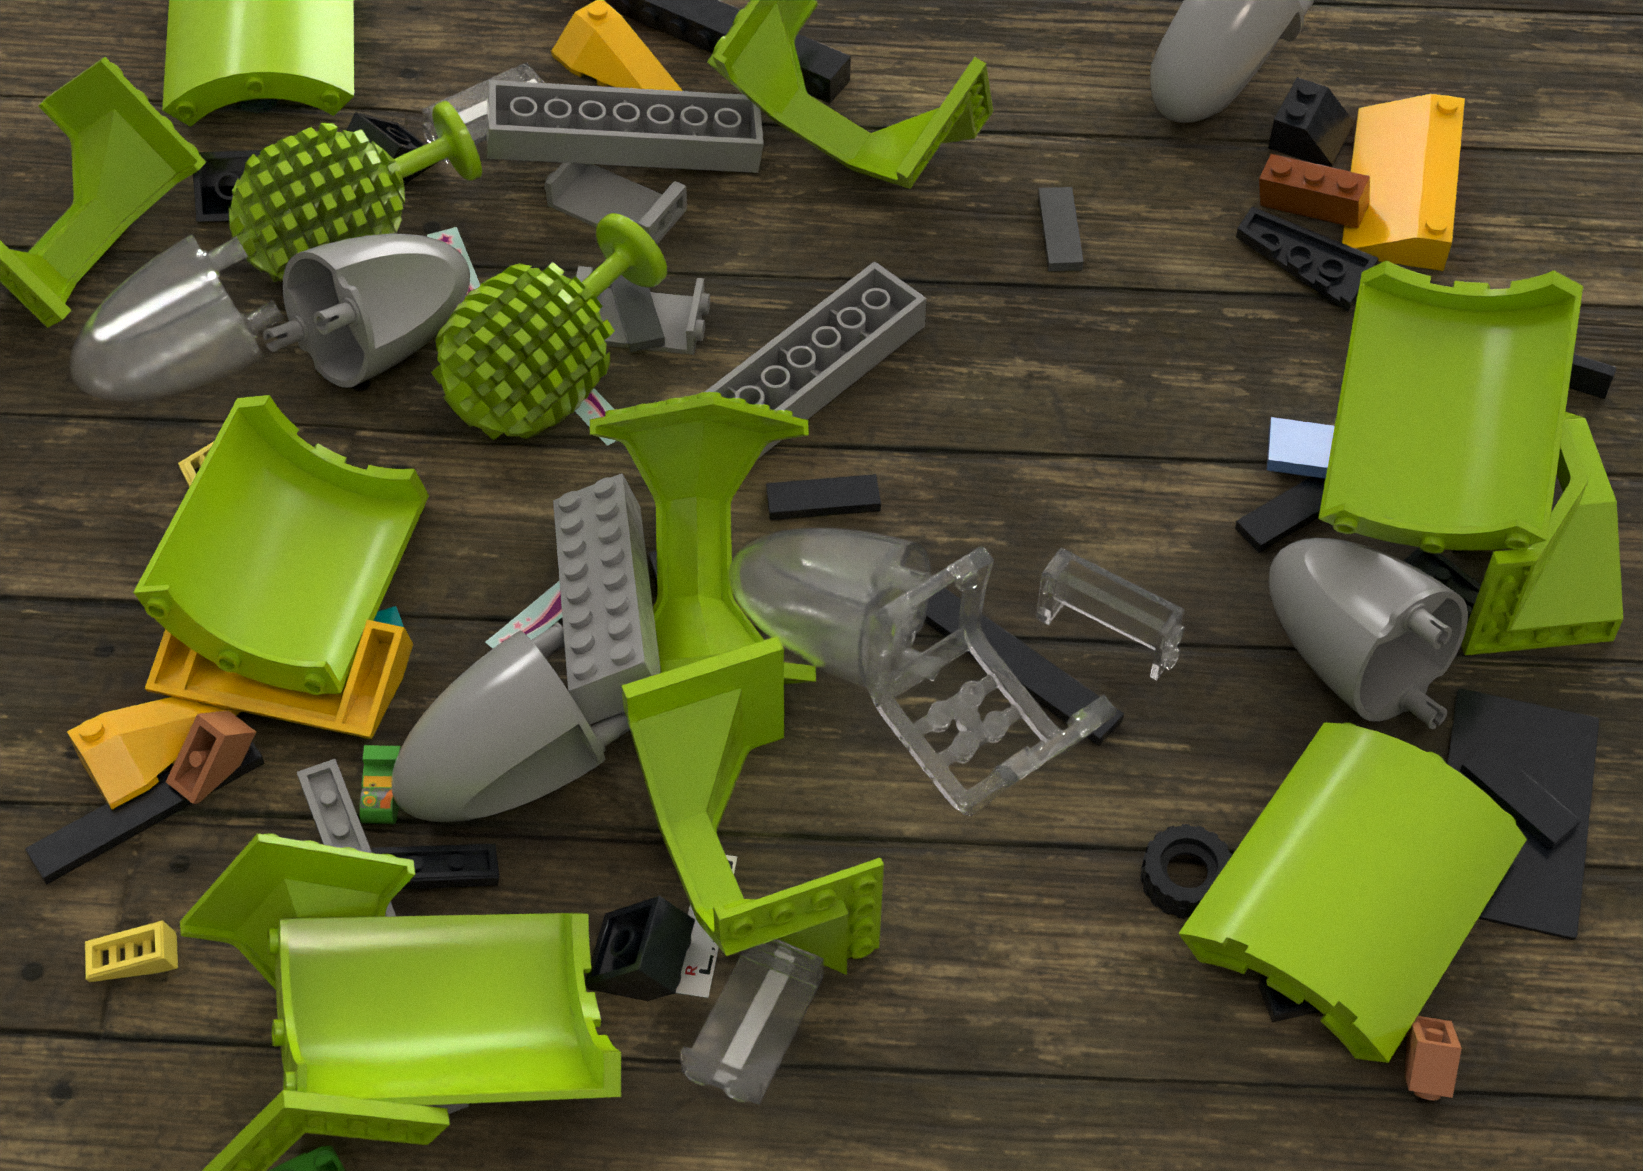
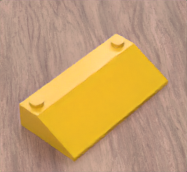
[1342,94,1465,271]
[145,620,413,739]

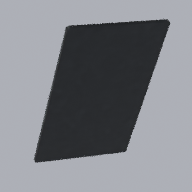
[1447,689,1599,940]

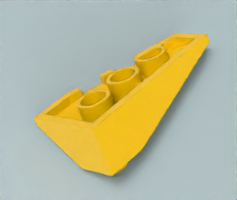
[551,0,683,91]
[67,697,241,809]

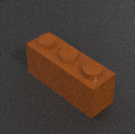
[1259,154,1370,228]

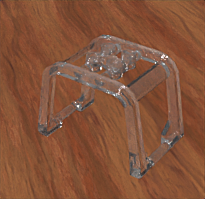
[866,546,1117,817]

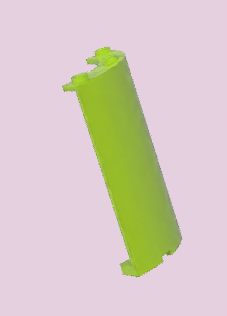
[162,0,354,127]
[1318,260,1583,553]
[133,395,429,695]
[1178,723,1527,1063]
[267,913,621,1105]

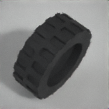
[1140,824,1232,919]

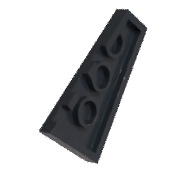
[1236,207,1378,312]

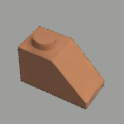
[166,710,256,804]
[1405,1016,1462,1100]

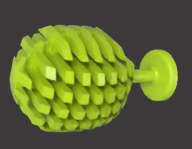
[229,101,482,282]
[431,213,667,440]

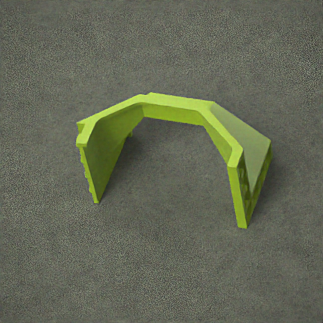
[707,0,993,189]
[0,57,206,328]
[589,392,816,685]
[1461,412,1623,655]
[621,636,884,975]
[180,833,450,1171]

